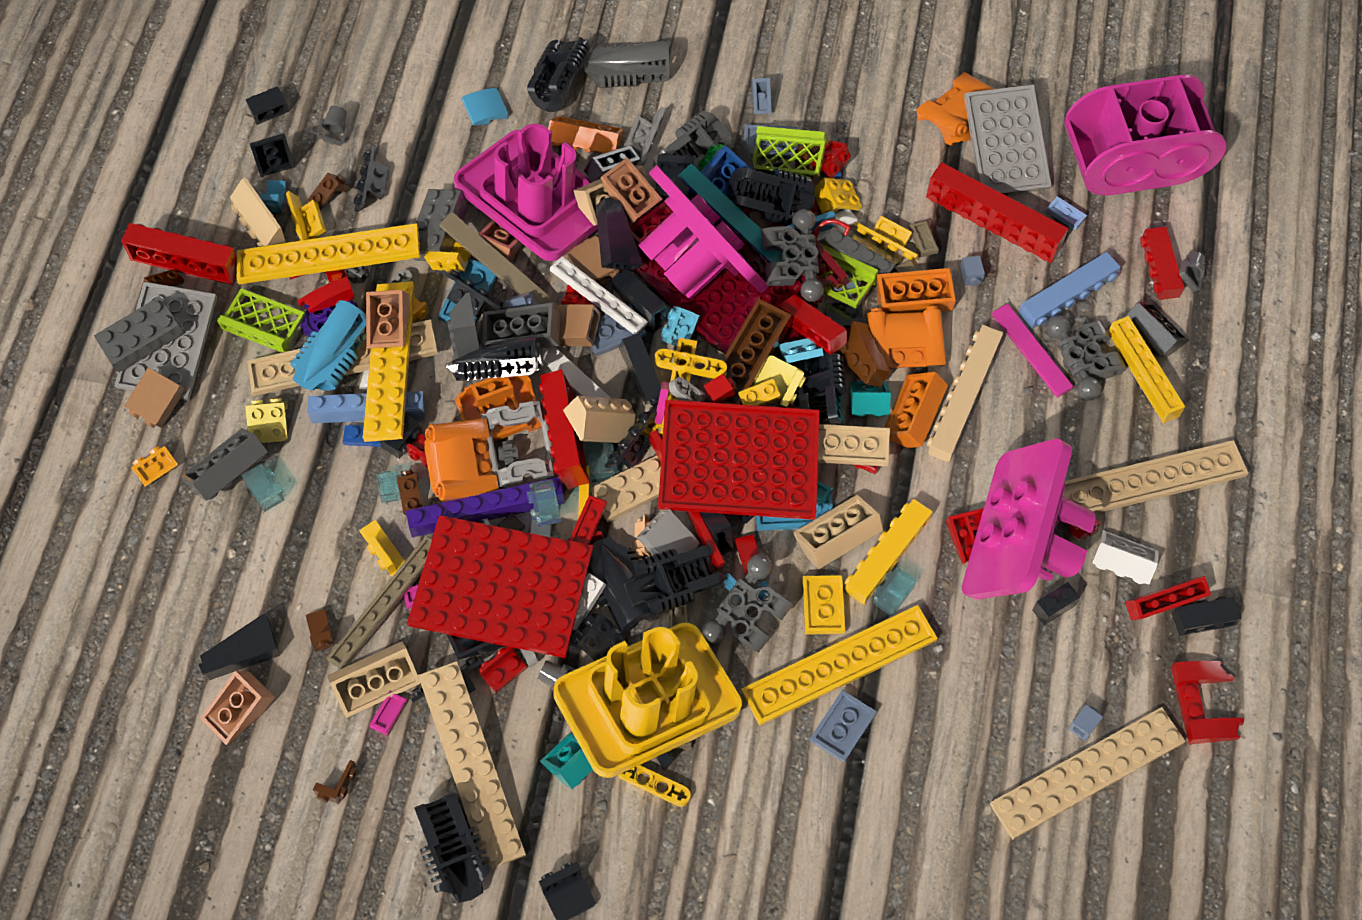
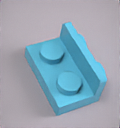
[661,306,699,346]
[779,338,824,363]

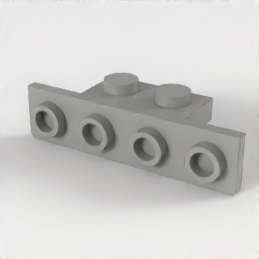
[624,107,665,166]

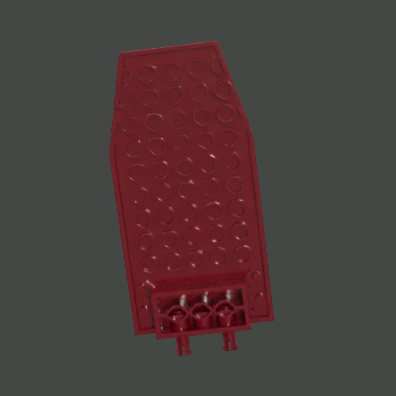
[630,194,820,366]

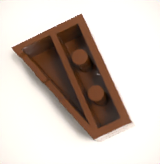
[835,321,891,387]

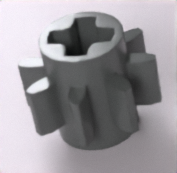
[346,265,369,284]
[498,441,519,465]

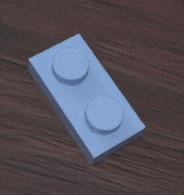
[1046,196,1087,231]

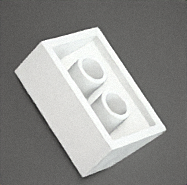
[1092,531,1159,584]

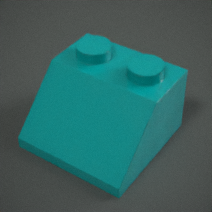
[849,382,891,417]
[540,733,594,789]

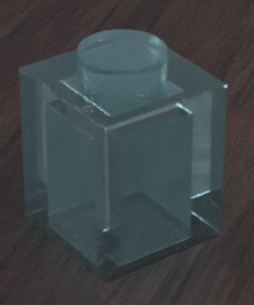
[377,471,401,503]

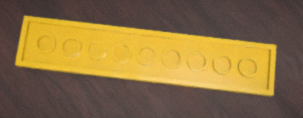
[237,223,420,284]
[363,281,415,442]
[741,605,938,726]

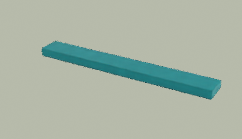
[678,164,792,272]

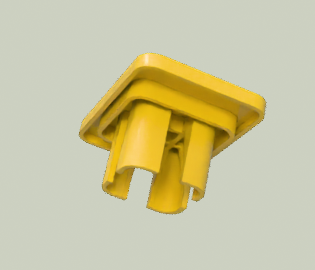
[554,623,742,778]

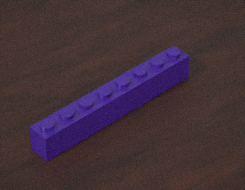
[406,477,564,538]

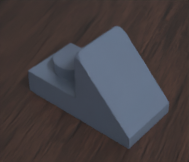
[752,78,772,114]

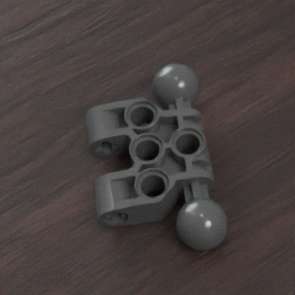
[761,209,824,302]
[1047,315,1126,400]
[700,554,794,653]

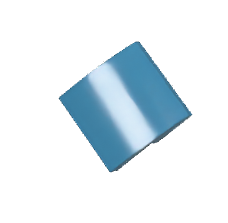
[462,88,508,125]

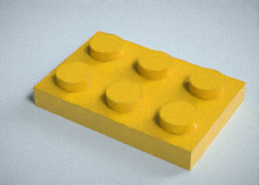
[802,576,845,634]

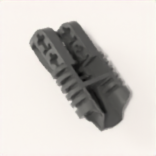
[583,41,670,88]
[652,111,733,168]

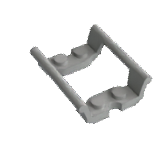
[481,401,559,489]

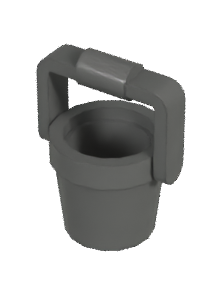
[316,105,348,146]
[1179,251,1205,292]
[537,660,576,691]

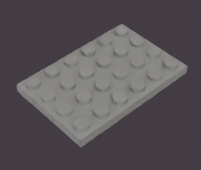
[964,85,1052,194]
[114,282,217,401]

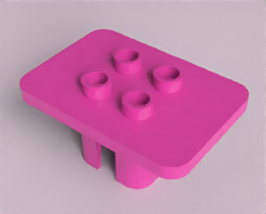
[454,124,598,261]
[638,165,770,300]
[962,438,1096,600]

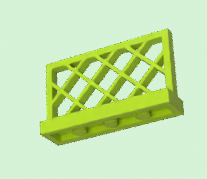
[752,126,829,177]
[800,243,878,308]
[217,288,306,353]

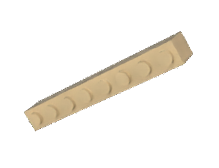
[927,325,1003,462]

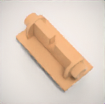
[634,515,652,558]

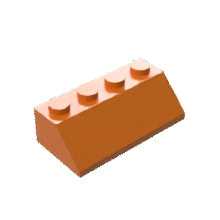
[548,116,625,154]
[877,268,956,314]
[884,372,948,448]

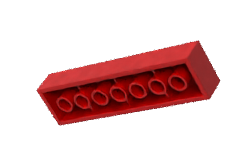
[926,162,1069,263]

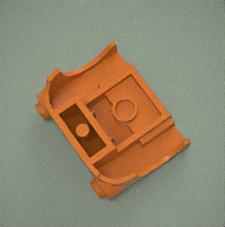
[916,72,994,145]
[867,306,946,369]
[455,371,542,442]
[425,418,499,502]

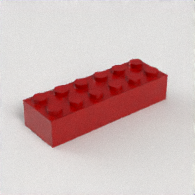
[121,223,237,285]
[539,369,590,489]

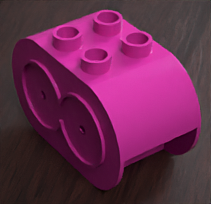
[1064,75,1226,196]

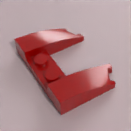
[289,269,355,313]
[946,508,984,564]
[1171,661,1244,745]

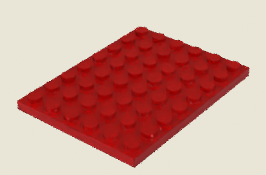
[658,400,819,520]
[407,515,593,658]

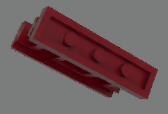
[787,231,850,307]

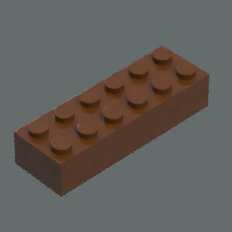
[703,298,792,405]

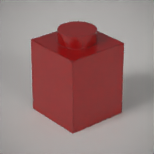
[704,374,735,403]

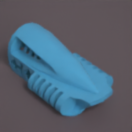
[290,300,367,391]

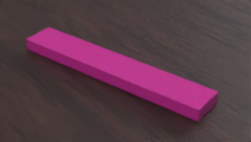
[992,304,1073,398]

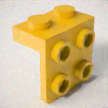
[814,178,862,214]
[424,240,471,272]

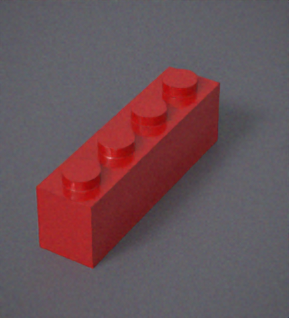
[1140,227,1184,300]
[778,294,847,355]
[1125,576,1211,620]

